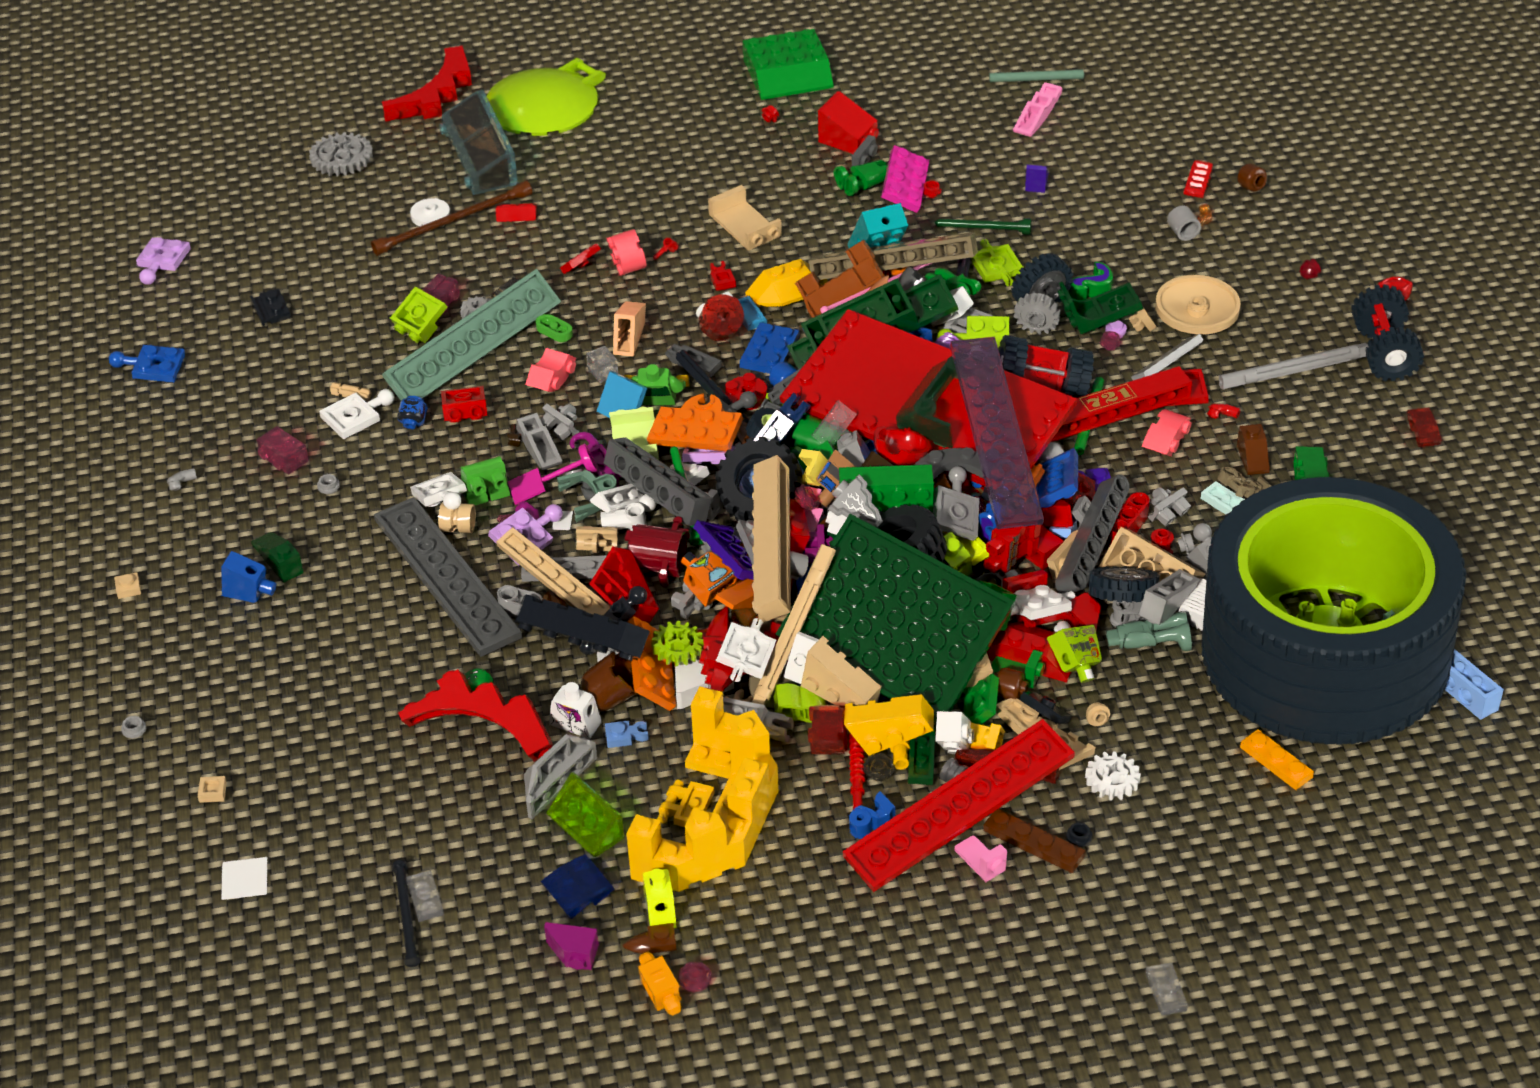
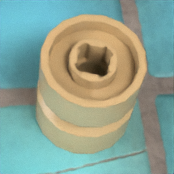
[438,502,476,533]

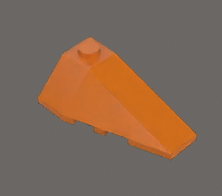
[715,579,796,610]

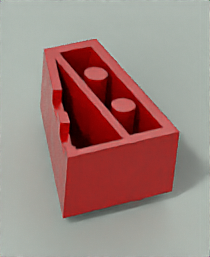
[589,546,659,624]

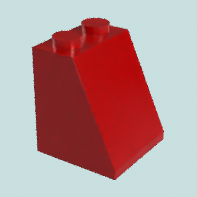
[818,91,879,154]

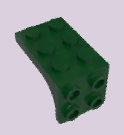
[1057,281,1143,335]

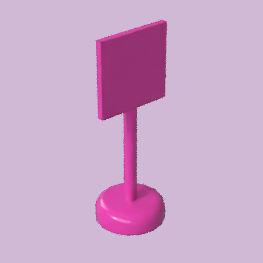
[508,443,598,505]

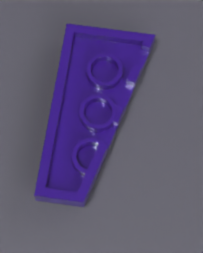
[693,520,754,580]

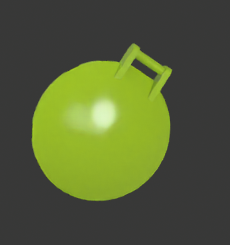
[485,58,606,136]

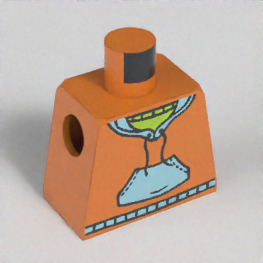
[681,552,738,607]

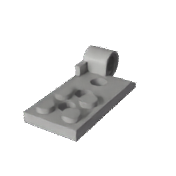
[736,519,809,580]

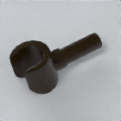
[507,424,521,447]

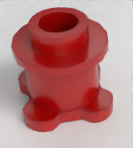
[1151,529,1174,554]

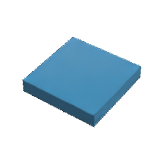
[597,371,647,418]

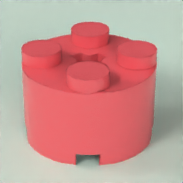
[606,229,647,276]

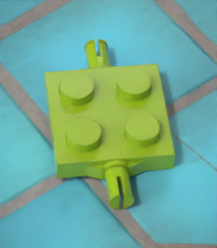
[971,239,1023,287]

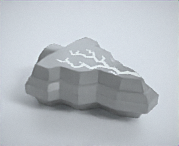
[828,474,883,528]

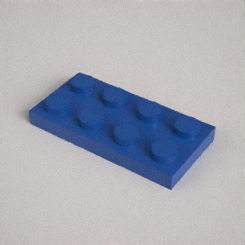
[1032,448,1078,510]

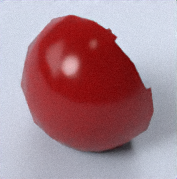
[873,426,931,466]

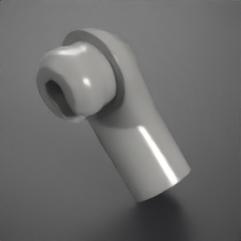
[167,468,197,491]

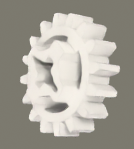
[1085,752,1140,800]

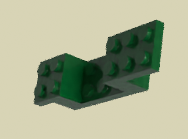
[787,274,959,370]

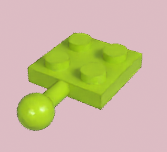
[937,316,1009,354]

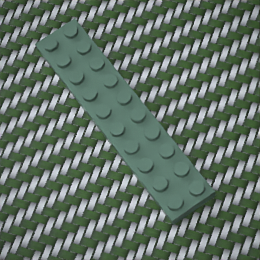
[382,269,561,401]

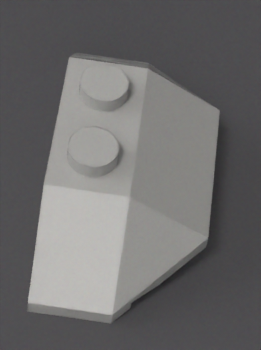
[524,734,597,819]

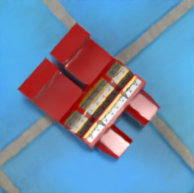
[984,509,1042,573]

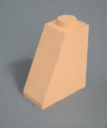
[613,301,646,357]

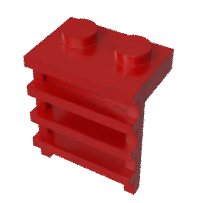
[1002,570,1072,628]

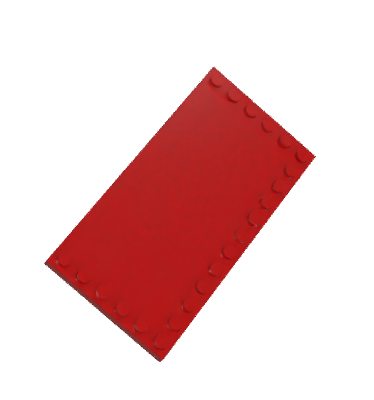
[779,309,1077,497]

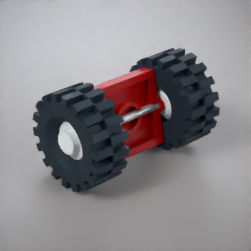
[1351,284,1424,381]
[994,335,1094,398]

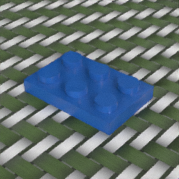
[739,322,800,374]

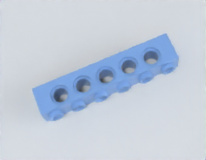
[1382,610,1504,720]

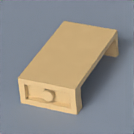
[708,185,782,251]

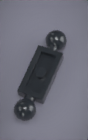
[579,586,647,655]

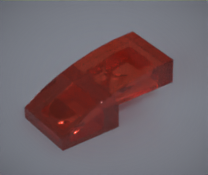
[1406,408,1442,447]

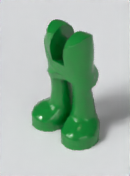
[924,268,981,297]

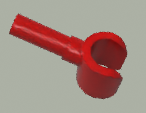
[653,238,679,260]

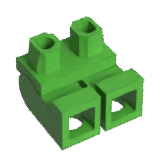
[460,456,510,505]

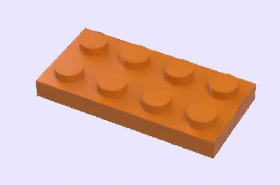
[628,616,676,711]

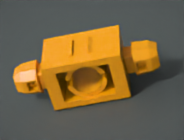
[638,952,682,1015]

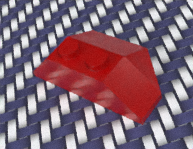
[987,621,1072,683]

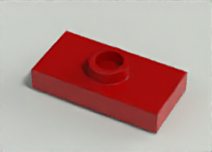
[560,243,601,274]

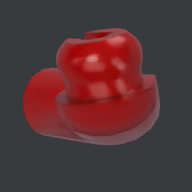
[1207,403,1240,419]

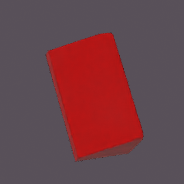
[496,203,537,222]

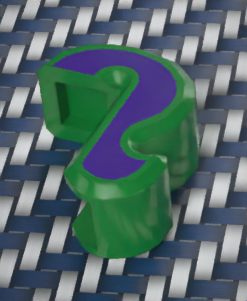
[1069,262,1113,300]

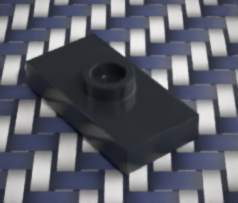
[1020,692,1072,724]

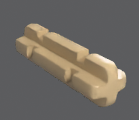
[330,382,372,401]

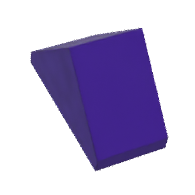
[1025,165,1048,193]

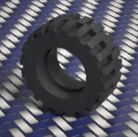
[715,437,804,521]
[877,504,947,562]

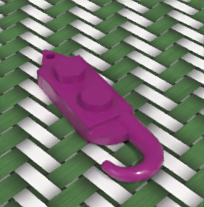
[570,432,620,487]

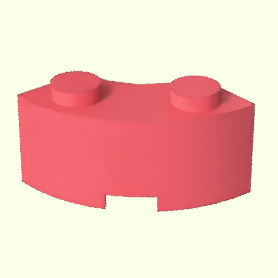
[525,348,576,392]
[1142,409,1191,457]

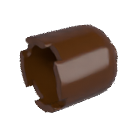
[581,651,638,711]

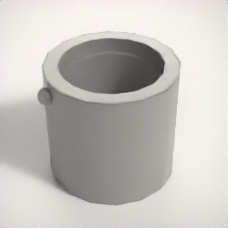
[1167,205,1201,241]

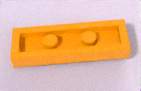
[1240,729,1314,790]

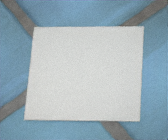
[222,857,267,900]

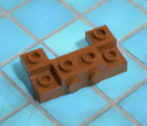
[795,239,885,318]

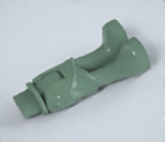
[1106,611,1192,651]

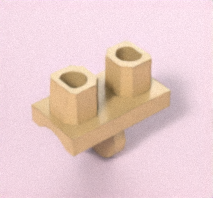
[576,526,618,553]

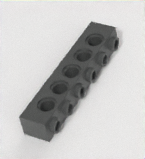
[604,437,712,526]

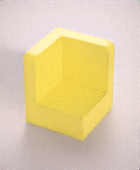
[799,449,828,486]

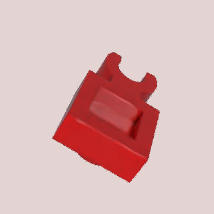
[710,261,736,291]

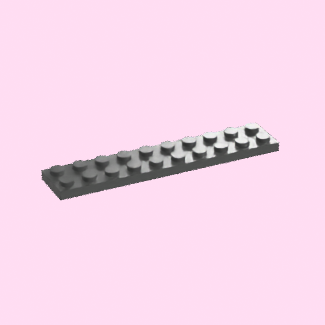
[374,497,522,657]

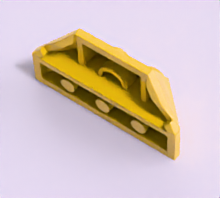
[745,259,828,307]

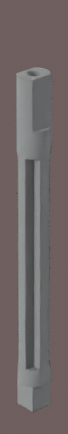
[1219,343,1368,390]

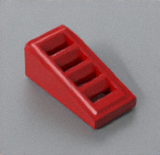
[1184,160,1213,198]

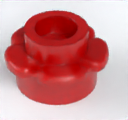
[762,105,779,123]
[923,180,941,198]

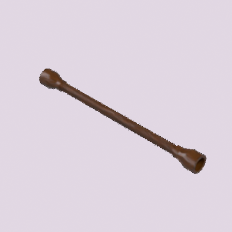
[371,180,533,256]

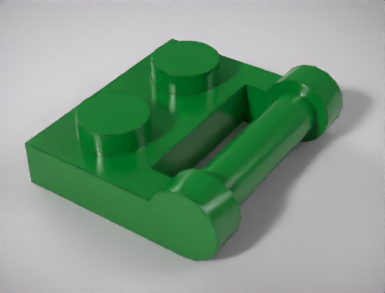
[962,673,999,725]

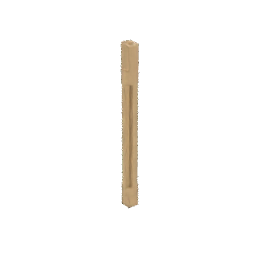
[752,544,836,706]

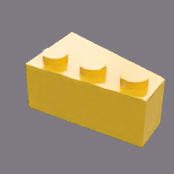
[844,694,934,756]

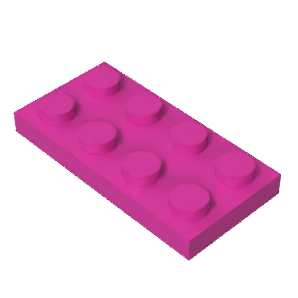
[881,145,929,213]

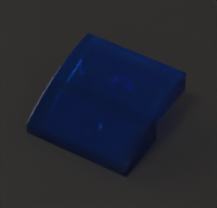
[541,854,615,919]

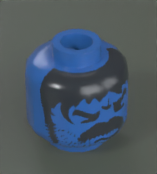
[397,396,427,429]

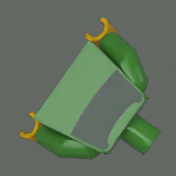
[624,364,689,405]

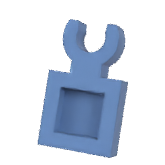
[605,721,649,748]

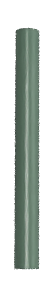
[989,70,1084,82]

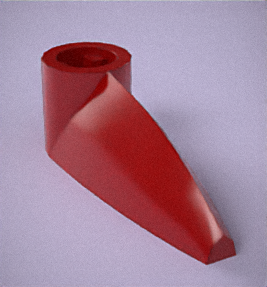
[703,606,729,650]

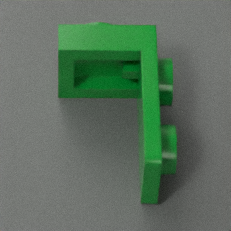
[991,650,1045,688]

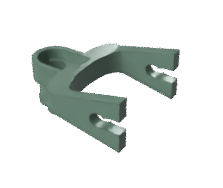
[557,470,617,523]

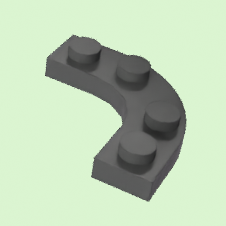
[914,447,1002,481]

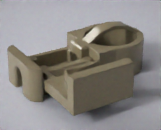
[1217,467,1271,498]

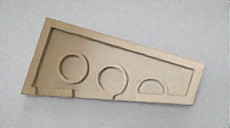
[996,698,1096,771]

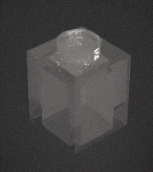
[586,346,618,383]

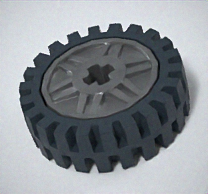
[1011,253,1073,303]
[1089,566,1160,602]

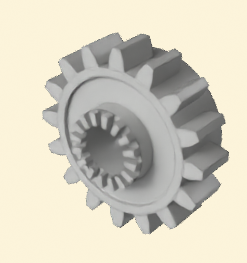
[1014,293,1061,335]

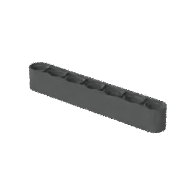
[1055,474,1130,594]

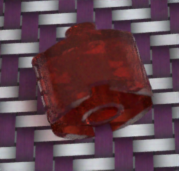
[699,294,744,342]
[808,705,848,755]

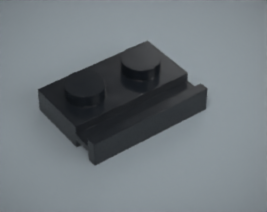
[250,288,291,326]

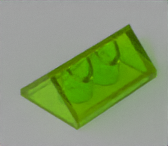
[546,772,624,857]

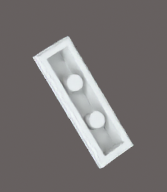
[590,484,645,513]

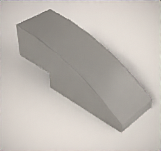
[516,413,562,470]

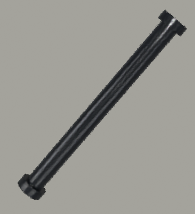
[392,860,420,967]

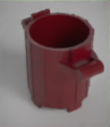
[625,516,690,587]

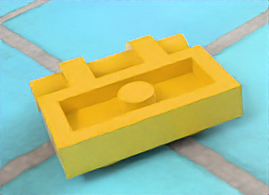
[657,780,715,827]

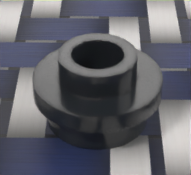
[1066,822,1092,847]

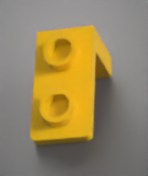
[970,723,1005,753]

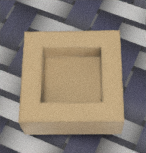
[114,572,141,599]
[198,776,227,803]

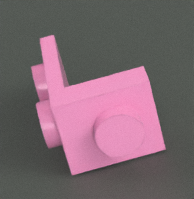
[955,836,1007,882]

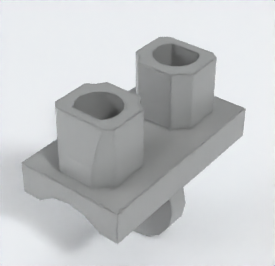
[540,403,579,441]
[1148,487,1191,527]
[671,583,713,619]

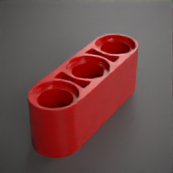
[1106,492,1150,547]

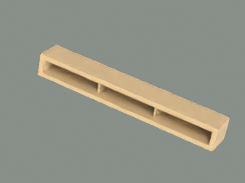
[752,455,791,621]

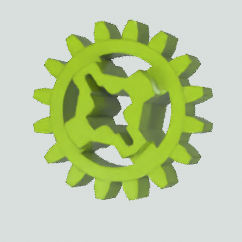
[651,621,704,666]

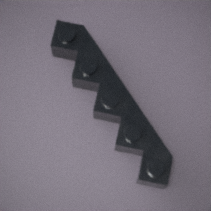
[514,594,650,662]

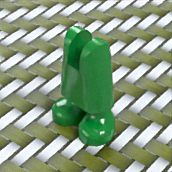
[834,159,888,196]

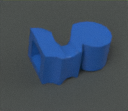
[849,791,896,839]

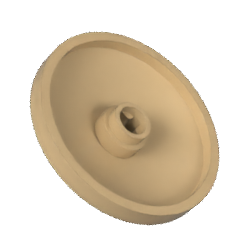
[1155,275,1240,334]

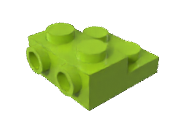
[390,287,447,343]

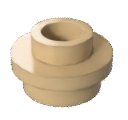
[1086,702,1110,726]

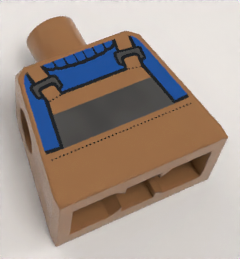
[816,449,856,508]

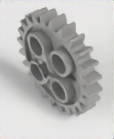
[309,132,373,176]

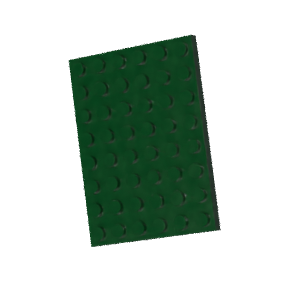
[776,514,1015,726]

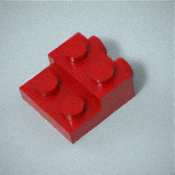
[441,386,488,423]

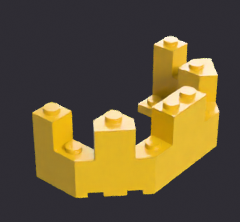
[627,686,778,892]

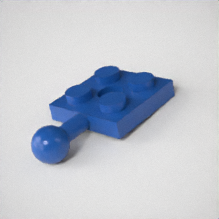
[109,345,185,383]

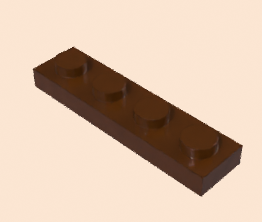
[983,809,1086,874]

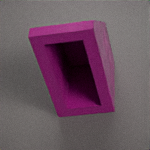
[544,922,599,970]

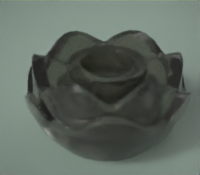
[863,753,895,781]

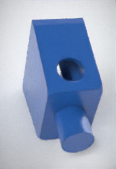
[221,551,277,603]

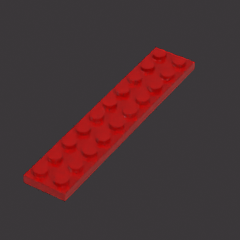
[842,719,1075,892]

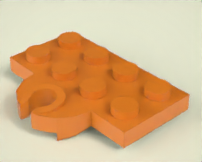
[647,394,743,451]

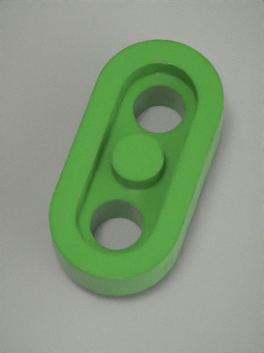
[536,314,573,342]

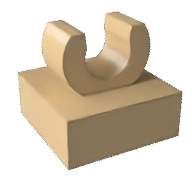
[1129,307,1157,332]

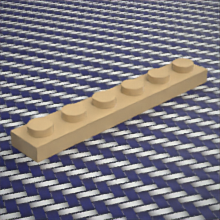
[496,527,611,615]

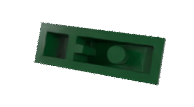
[251,532,303,583]

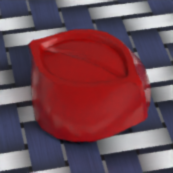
[1377,277,1413,301]

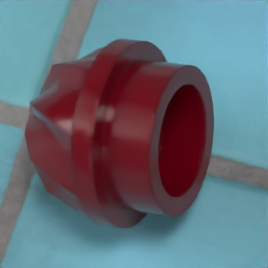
[1300,258,1321,280]

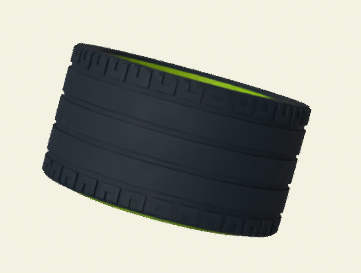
[1202,477,1466,745]

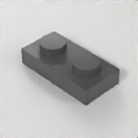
[852,135,877,167]

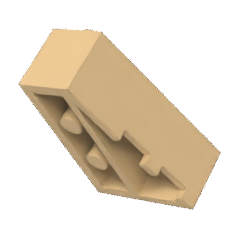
[801,636,881,710]

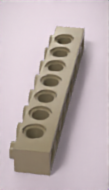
[809,232,978,280]

